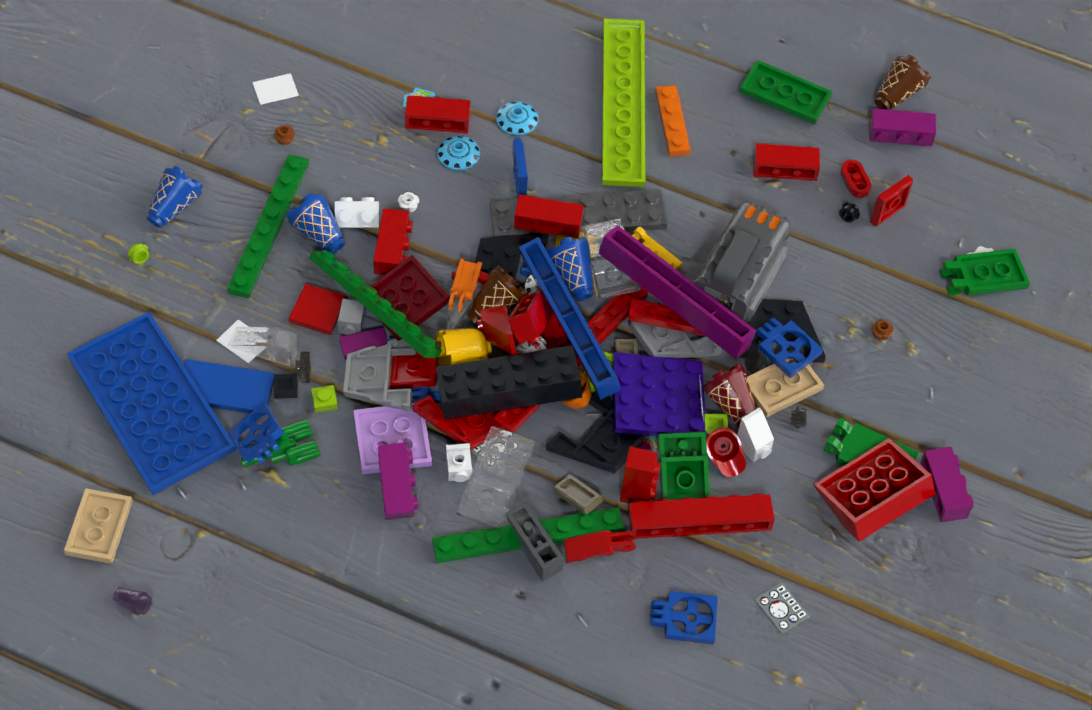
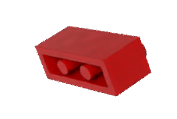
[405,95,471,134]
[753,143,820,181]
[514,195,584,239]
[373,208,413,275]
[508,290,553,344]
[620,446,661,504]

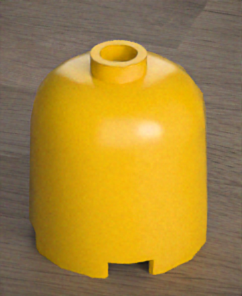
[436,328,491,367]

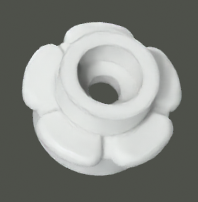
[398,192,419,212]

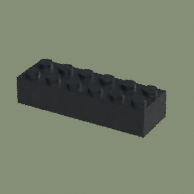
[436,345,582,420]

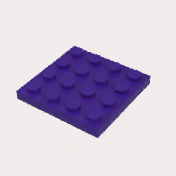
[612,352,707,437]

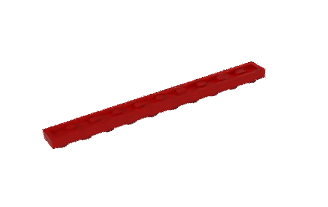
[493,279,649,436]

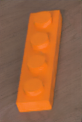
[655,85,691,157]

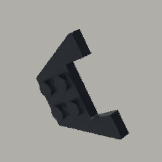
[475,233,549,290]
[738,299,825,363]
[546,393,644,474]

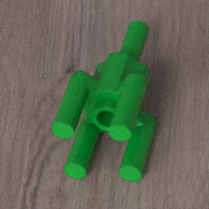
[241,419,320,467]

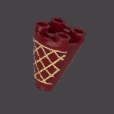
[702,363,756,427]

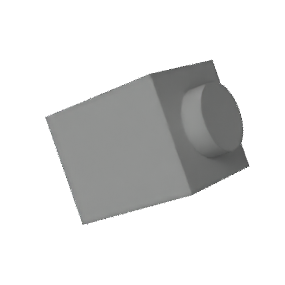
[338,299,366,336]

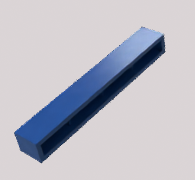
[519,237,621,400]

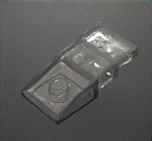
[579,218,641,300]
[456,426,535,528]

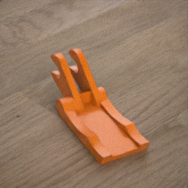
[448,258,482,312]

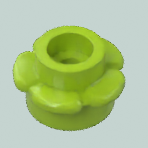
[128,243,149,264]

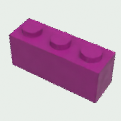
[869,108,936,146]
[378,442,418,520]
[920,447,974,522]

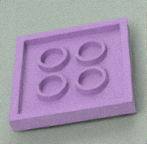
[353,403,432,475]

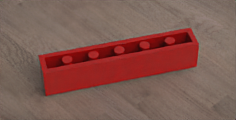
[628,493,775,539]

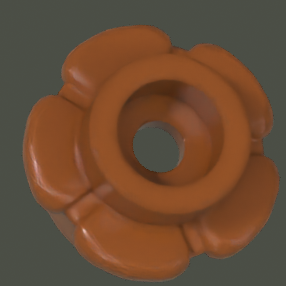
[274,125,295,145]
[872,319,894,341]

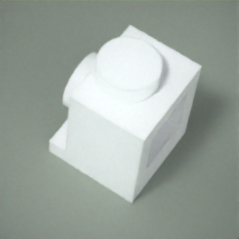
[446,443,472,482]

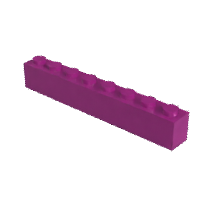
[598,225,756,359]

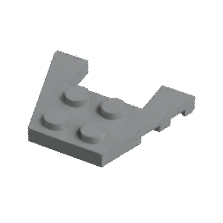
[629,300,722,359]
[343,338,416,411]

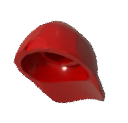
[706,428,746,477]

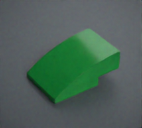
[657,432,710,500]

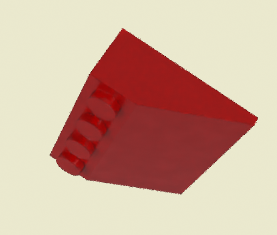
[814,438,935,542]

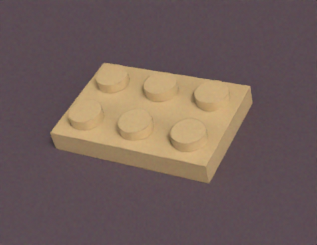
[747,359,824,418]
[64,488,133,564]

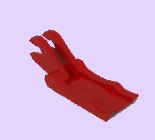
[563,530,636,564]

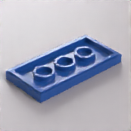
[184,359,275,416]

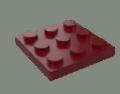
[369,255,450,341]

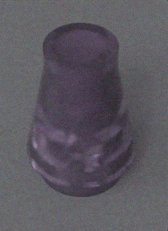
[113,587,152,615]

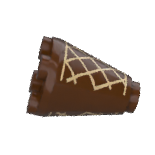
[875,55,931,110]
[467,265,529,326]

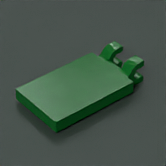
[939,249,1030,296]
[824,418,919,465]

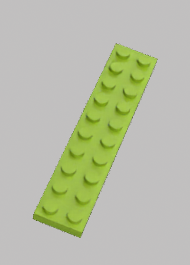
[602,18,645,187]

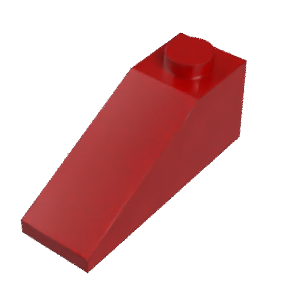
[477,304,517,355]

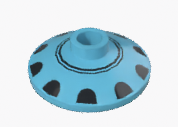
[496,101,538,136]
[438,136,480,171]

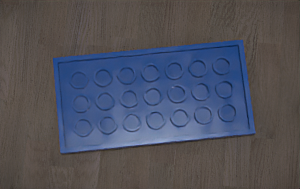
[67,312,237,495]

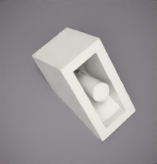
[738,408,774,462]

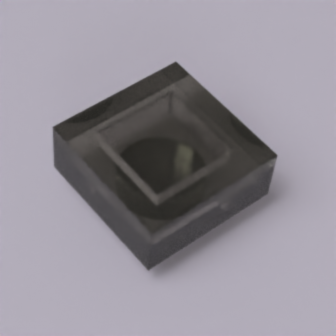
[296,352,311,383]

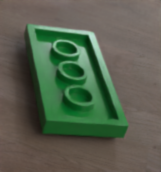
[739,60,833,125]

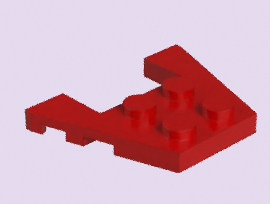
[412,395,504,451]

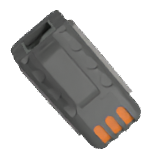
[694,201,791,323]

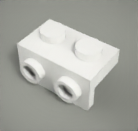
[335,197,379,228]

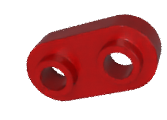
[840,160,872,198]

